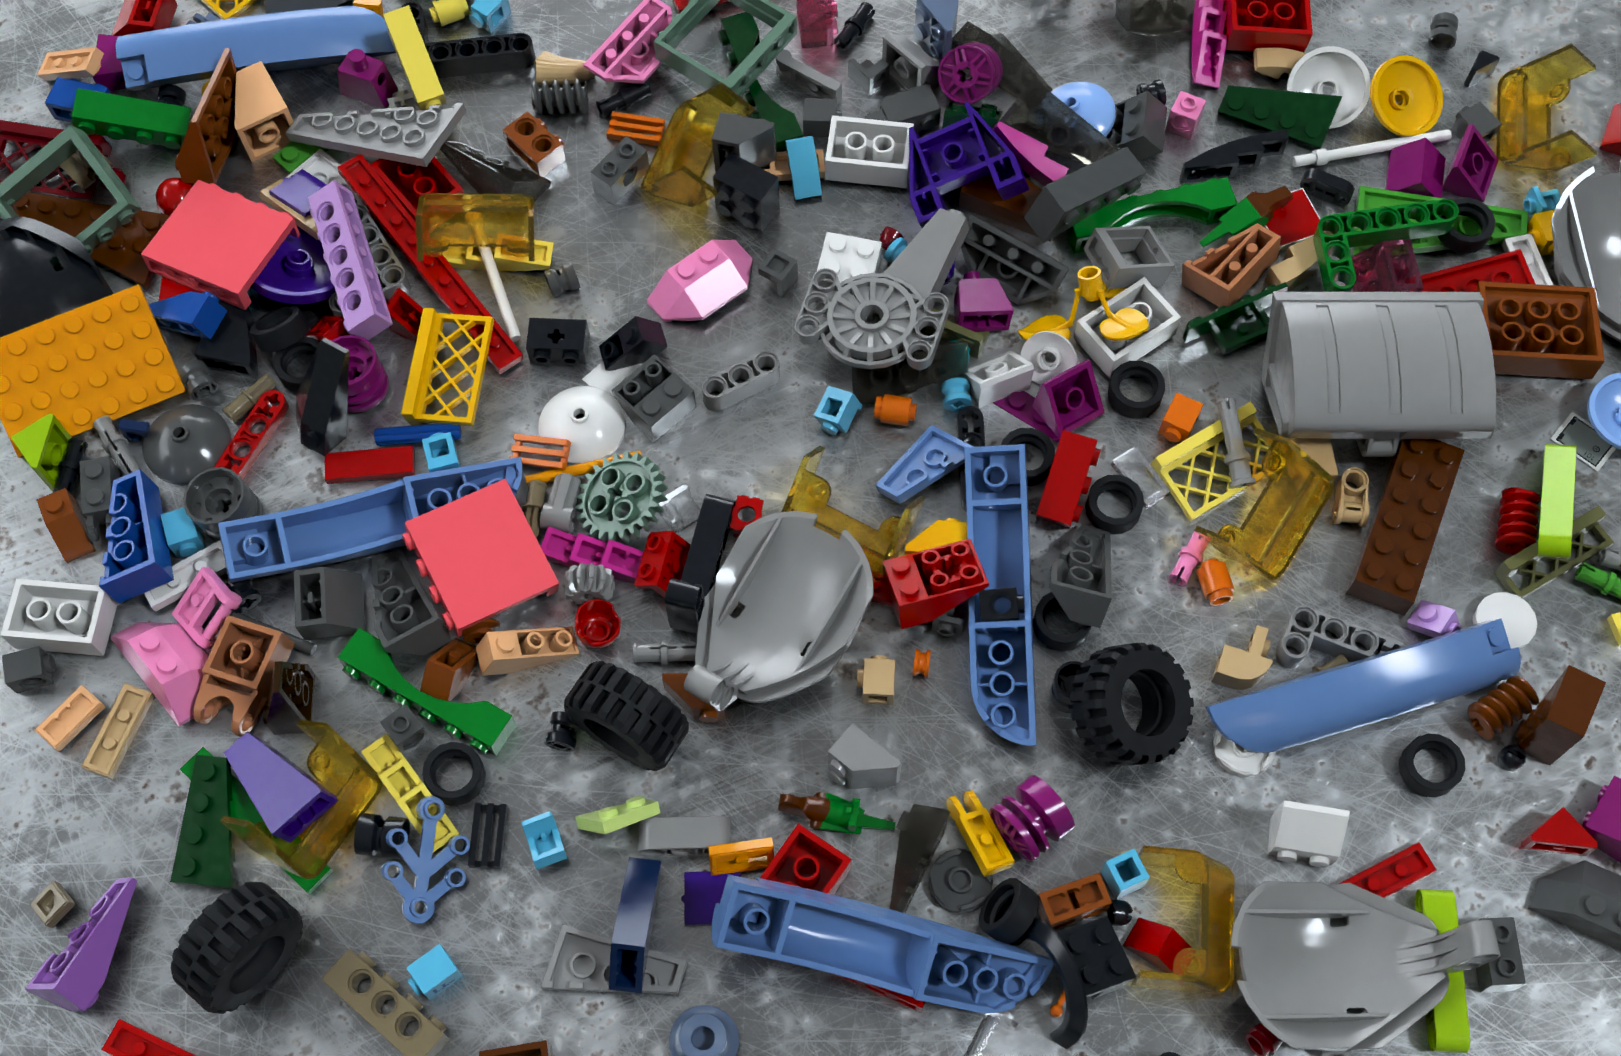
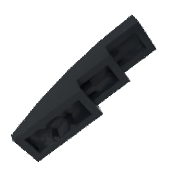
[1179,129,1289,184]

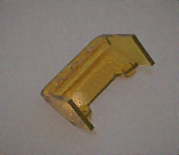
[1496,43,1597,172]
[641,82,754,207]
[416,193,535,261]
[1194,428,1334,580]
[782,446,925,583]
[220,719,382,879]
[1132,845,1234,995]

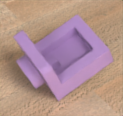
[1407,600,1461,637]

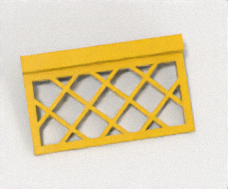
[401,308,495,426]

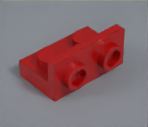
[634,531,691,598]

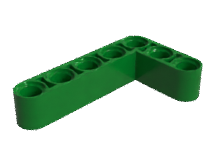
[1313,199,1459,292]

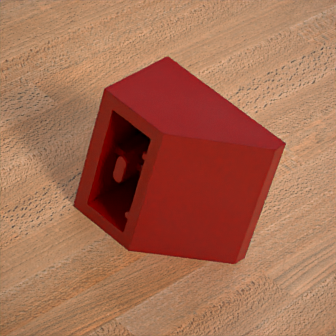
[112,0,178,36]

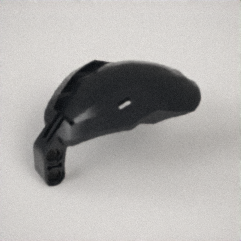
[0,216,114,337]

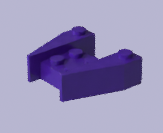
[909,102,1030,228]

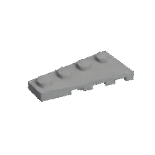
[541,924,688,995]

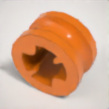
[912,649,931,678]

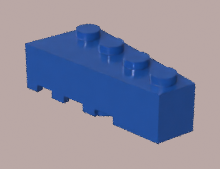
[99,469,174,603]

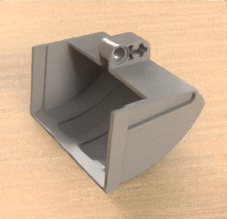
[1261,291,1496,457]

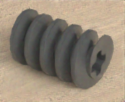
[531,78,588,115]

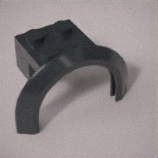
[1009,916,1136,1050]

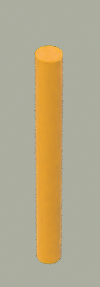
[525,450,641,486]

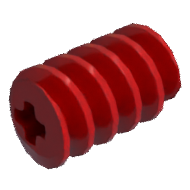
[1495,487,1541,555]

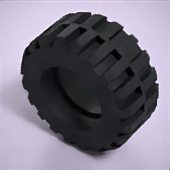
[1070,643,1194,766]
[564,661,689,771]
[171,882,303,1014]

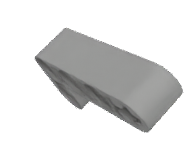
[1275,606,1406,669]

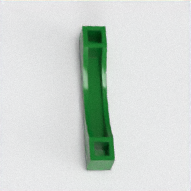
[1066,177,1238,254]
[337,628,517,756]

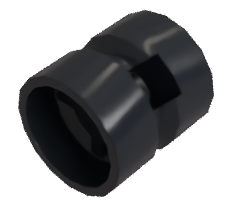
[1050,661,1083,713]
[354,813,410,860]

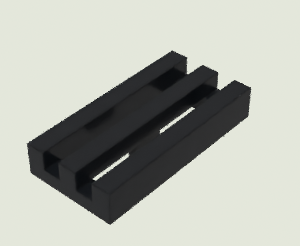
[468,803,508,869]

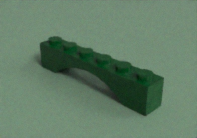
[718,12,803,152]

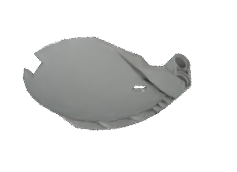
[1551,159,1621,342]
[684,511,874,711]
[1230,881,1501,1052]

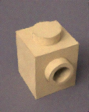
[857,655,895,705]

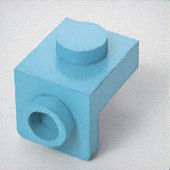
[1523,186,1561,218]
[521,812,567,869]

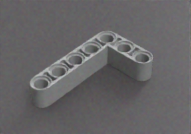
[329,184,411,317]

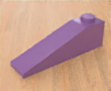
[25,877,137,1012]

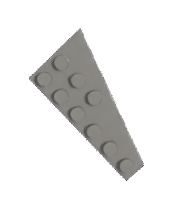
[285,103,467,167]

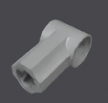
[540,473,581,534]

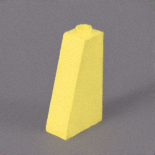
[383,5,447,110]

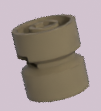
[59,147,114,191]

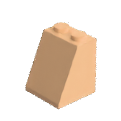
[235,61,294,162]

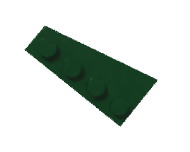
[1218,85,1342,149]
[170,755,236,889]

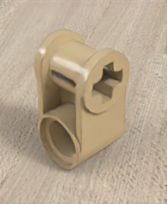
[1333,467,1369,527]

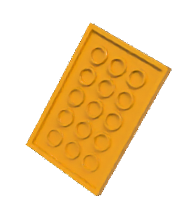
[0,284,187,458]

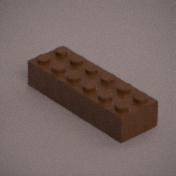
[1346,439,1465,616]

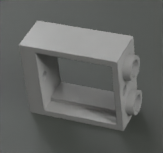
[1083,226,1175,289]

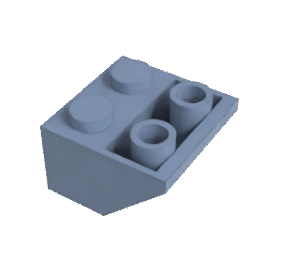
[914,0,959,61]

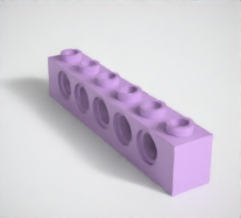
[308,180,393,340]

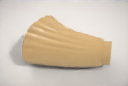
[535,51,595,86]

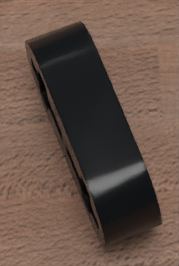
[1300,168,1355,205]

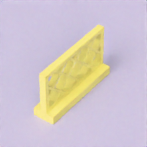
[1148,401,1287,522]

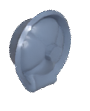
[669,1005,739,1056]

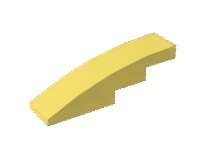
[439,234,554,271]
[361,733,460,853]

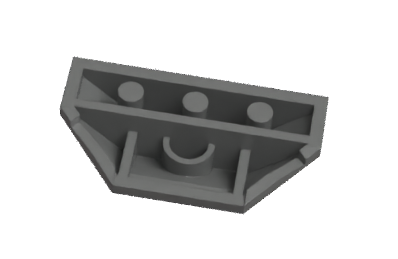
[961,215,1070,305]
[1528,860,1621,950]

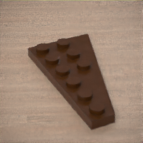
[11,192,170,291]

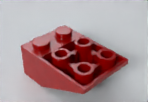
[882,539,989,629]

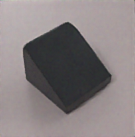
[1464,50,1500,87]

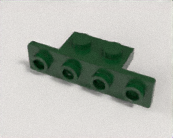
[1182,282,1288,355]

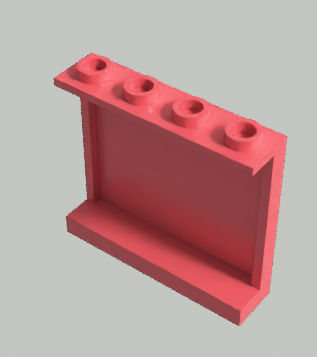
[141,180,300,310]
[402,478,559,637]

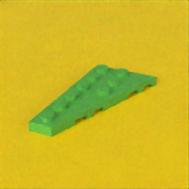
[1351,186,1528,261]

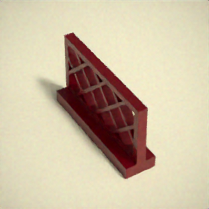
[0,120,112,202]

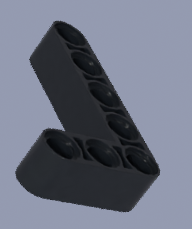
[401,2,536,78]
[665,494,736,634]

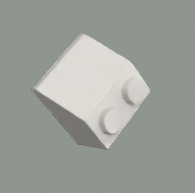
[1268,800,1350,867]

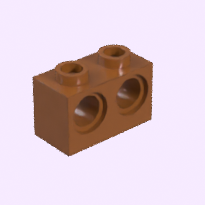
[502,111,566,179]
[1038,872,1112,930]

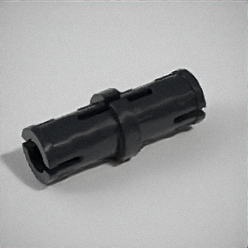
[834,2,875,51]
[596,81,652,118]
[52,438,88,495]

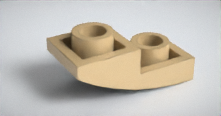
[1253,48,1307,79]

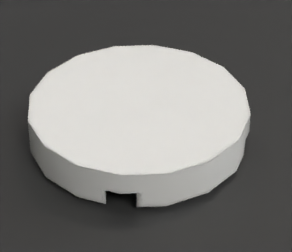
[1472,592,1537,649]
[1212,730,1276,778]

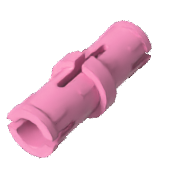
[1169,527,1213,586]

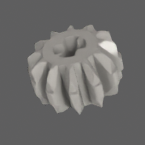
[563,563,615,605]

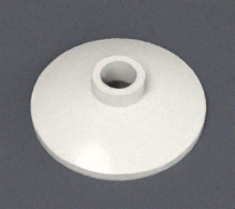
[1020,331,1077,385]

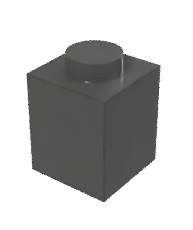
[803,98,842,138]
[1451,102,1502,144]

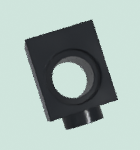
[979,587,1025,622]

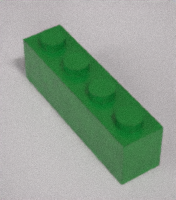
[71,88,192,150]

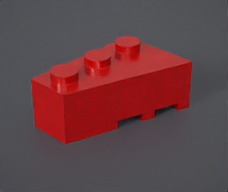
[1036,430,1101,529]

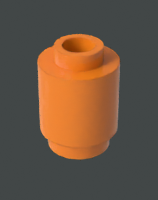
[874,394,917,426]
[1196,559,1235,606]

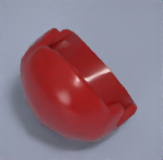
[155,177,194,215]
[574,598,621,649]

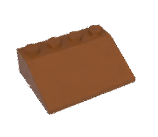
[175,48,238,184]
[1477,281,1605,379]

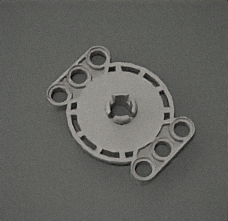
[794,268,949,370]

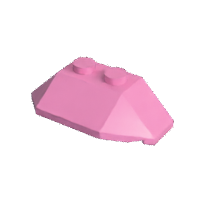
[583,0,676,84]
[647,240,753,322]
[111,622,208,726]

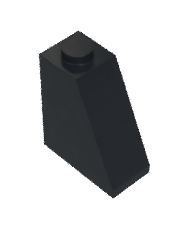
[194,300,258,379]

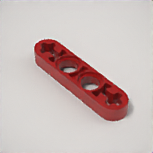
[214,390,289,479]

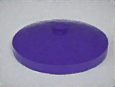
[251,226,336,304]

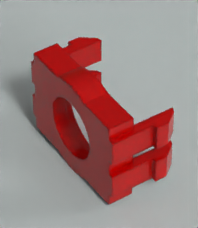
[730,495,764,538]

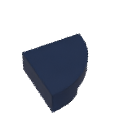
[118,419,150,442]

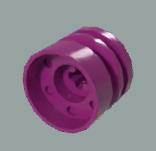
[938,42,1003,104]
[331,335,389,413]
[989,775,1075,863]

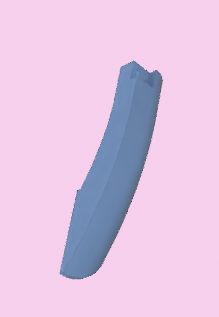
[116,6,396,91]
[964,444,1037,746]
[218,457,522,583]
[1206,618,1521,753]
[712,874,1054,1013]

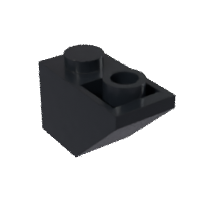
[599,316,668,371]

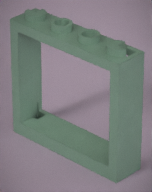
[653,0,797,105]
[0,125,142,272]

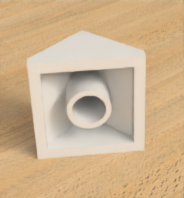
[960,351,1034,408]

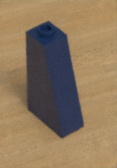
[608,857,661,994]

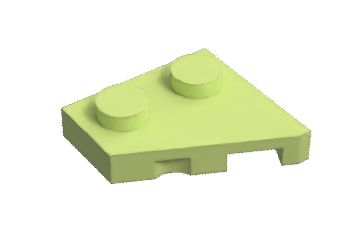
[575,796,661,834]

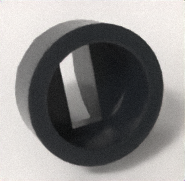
[1498,744,1527,772]
[1107,899,1133,926]

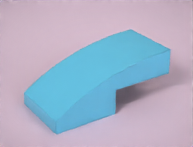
[785,136,822,200]

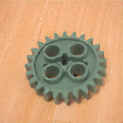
[575,451,668,544]

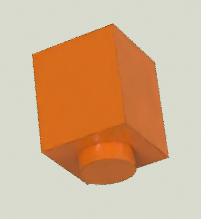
[1158,392,1204,443]

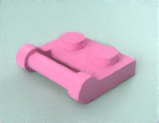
[172,567,242,649]

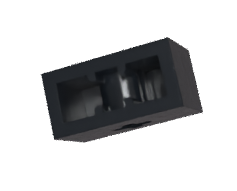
[526,318,590,366]

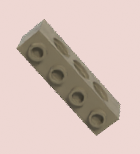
[321,949,450,1056]

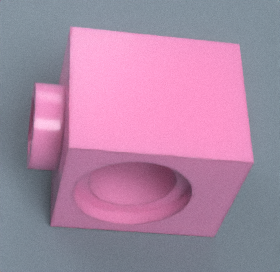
[1166,91,1206,140]

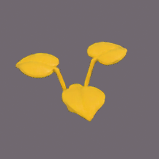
[1018,266,1149,341]

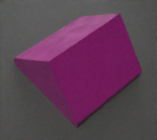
[1442,124,1499,202]
[1385,138,1446,198]
[1032,360,1105,437]

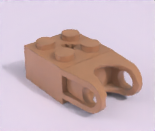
[194,615,295,737]

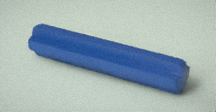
[374,424,462,445]

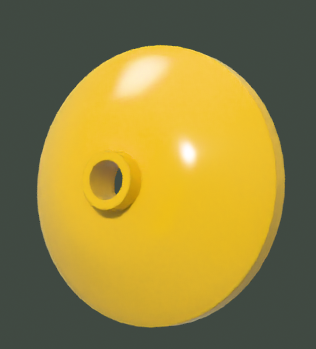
[1370,55,1443,137]

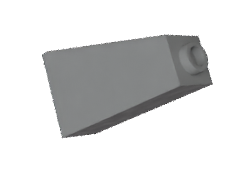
[883,208,970,311]

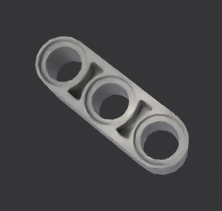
[702,351,780,412]
[638,816,731,856]

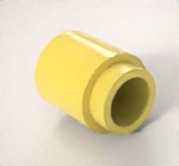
[428,0,470,27]

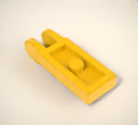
[946,790,1015,877]

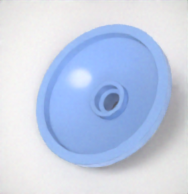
[1034,82,1116,152]
[1587,372,1621,450]

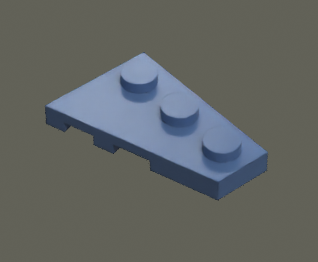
[875,425,974,504]

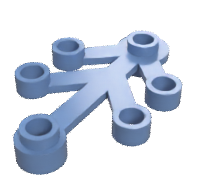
[381,796,470,924]

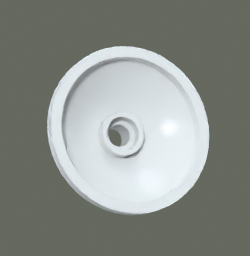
[1287,46,1371,129]
[538,386,626,465]

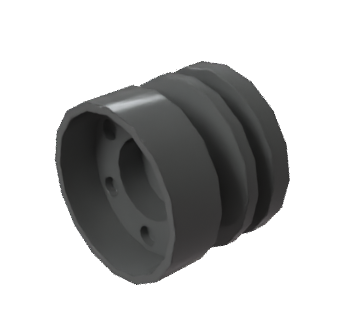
[183,467,263,542]

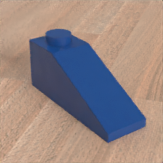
[149,291,228,339]

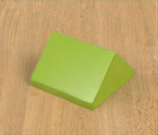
[11,414,72,491]

